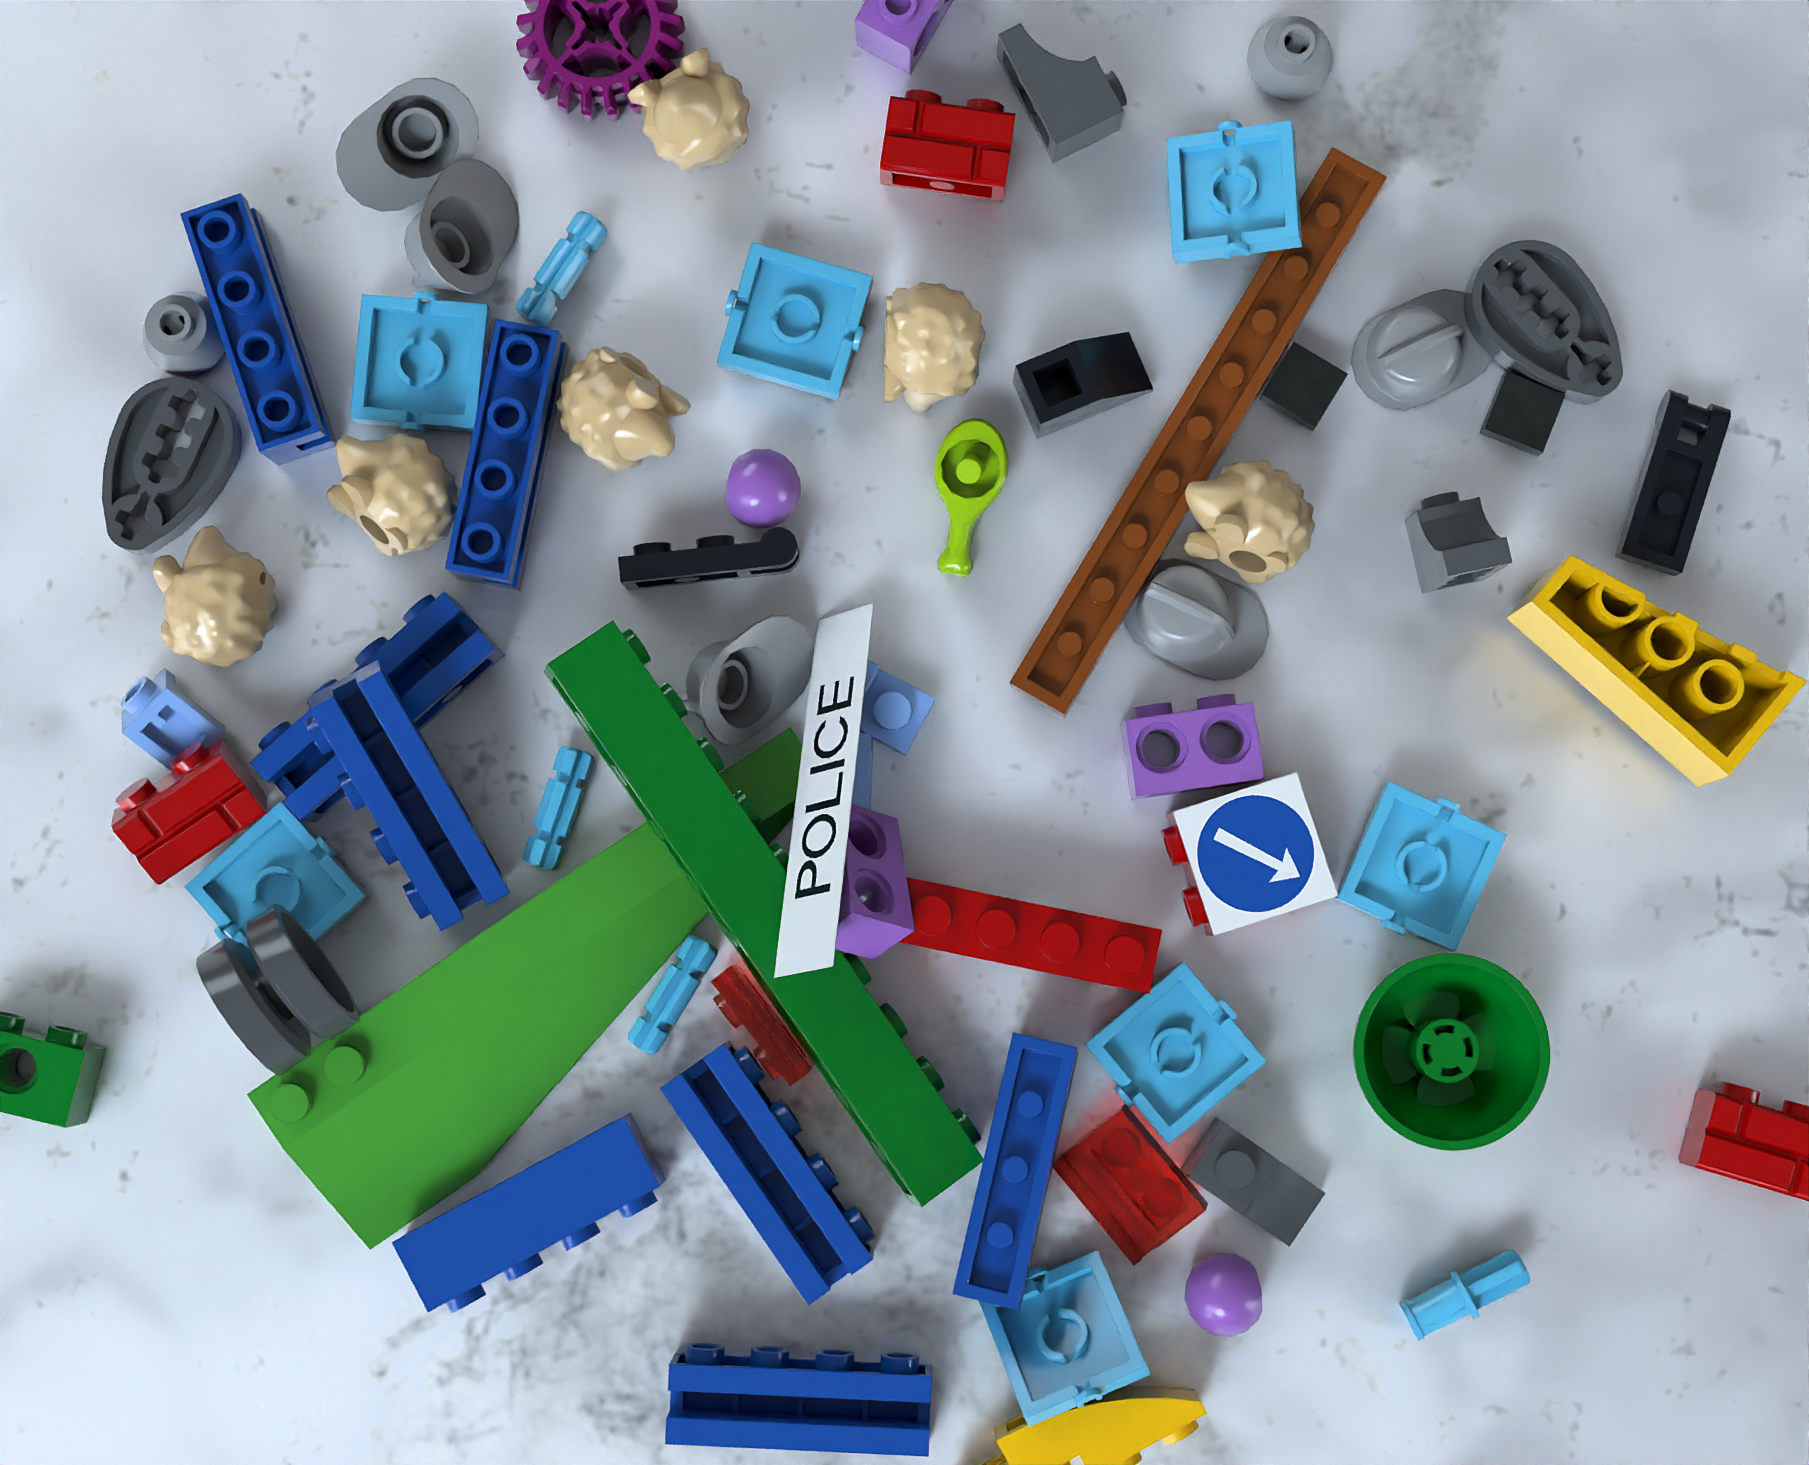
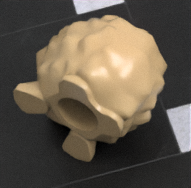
[627,48,750,172]
[883,282,986,413]
[556,346,691,471]
[327,433,459,557]
[1184,460,1315,584]
[152,526,277,668]

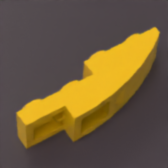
[982,1386,1207,1465]

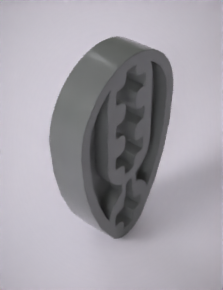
[1464,240,1623,404]
[102,377,242,555]

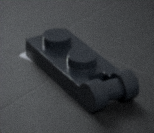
[1614,390,1731,576]
[618,527,800,591]

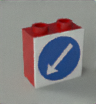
[1161,772,1338,936]

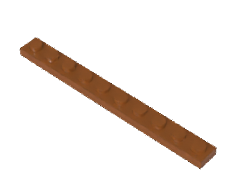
[1009,147,1387,718]

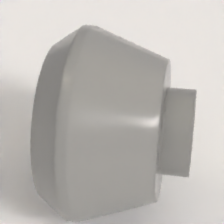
[1247,16,1333,100]
[143,292,225,377]

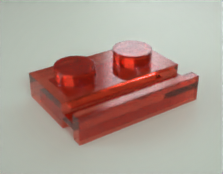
[711,964,815,1087]
[1053,1104,1208,1266]

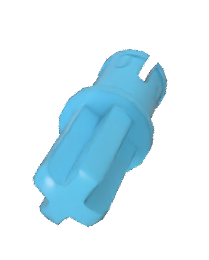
[1399,1250,1530,1341]

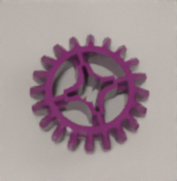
[516,0,686,122]

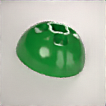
[1352,953,1550,1151]

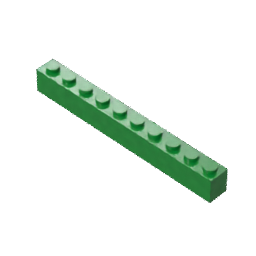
[544,620,983,1207]

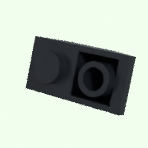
[1013,332,1153,439]

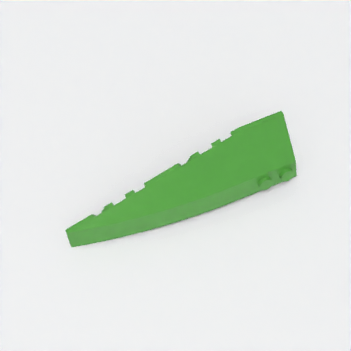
[247,727,802,1250]

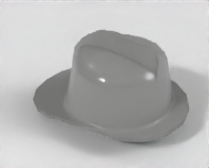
[336,78,479,212]
[404,158,518,295]
[1351,289,1493,410]
[1124,558,1269,681]
[679,615,814,746]

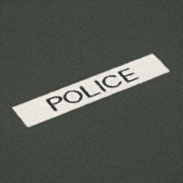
[774,603,874,978]

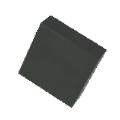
[1259,342,1348,431]
[1480,371,1566,456]

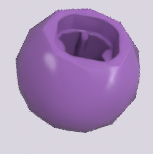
[725,449,801,529]
[1184,1252,1262,1337]

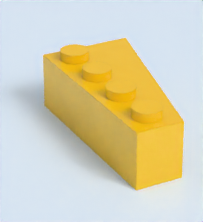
[1506,555,1807,787]

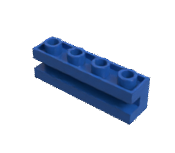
[180,193,337,466]
[445,319,569,591]
[250,592,505,823]
[304,660,510,931]
[952,1032,1078,1310]
[660,1040,877,1306]
[391,1112,666,1314]
[665,1343,932,1457]

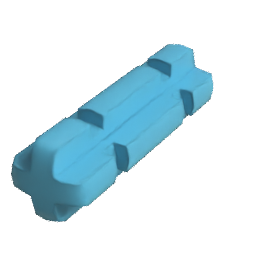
[516,211,607,327]
[523,746,595,871]
[628,935,718,1055]

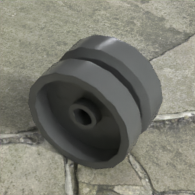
[196,904,360,1075]

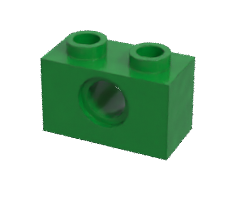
[0,1011,106,1128]

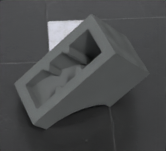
[997,23,1127,163]
[1405,492,1512,594]
[1180,1117,1325,1247]

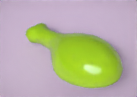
[934,418,1008,577]

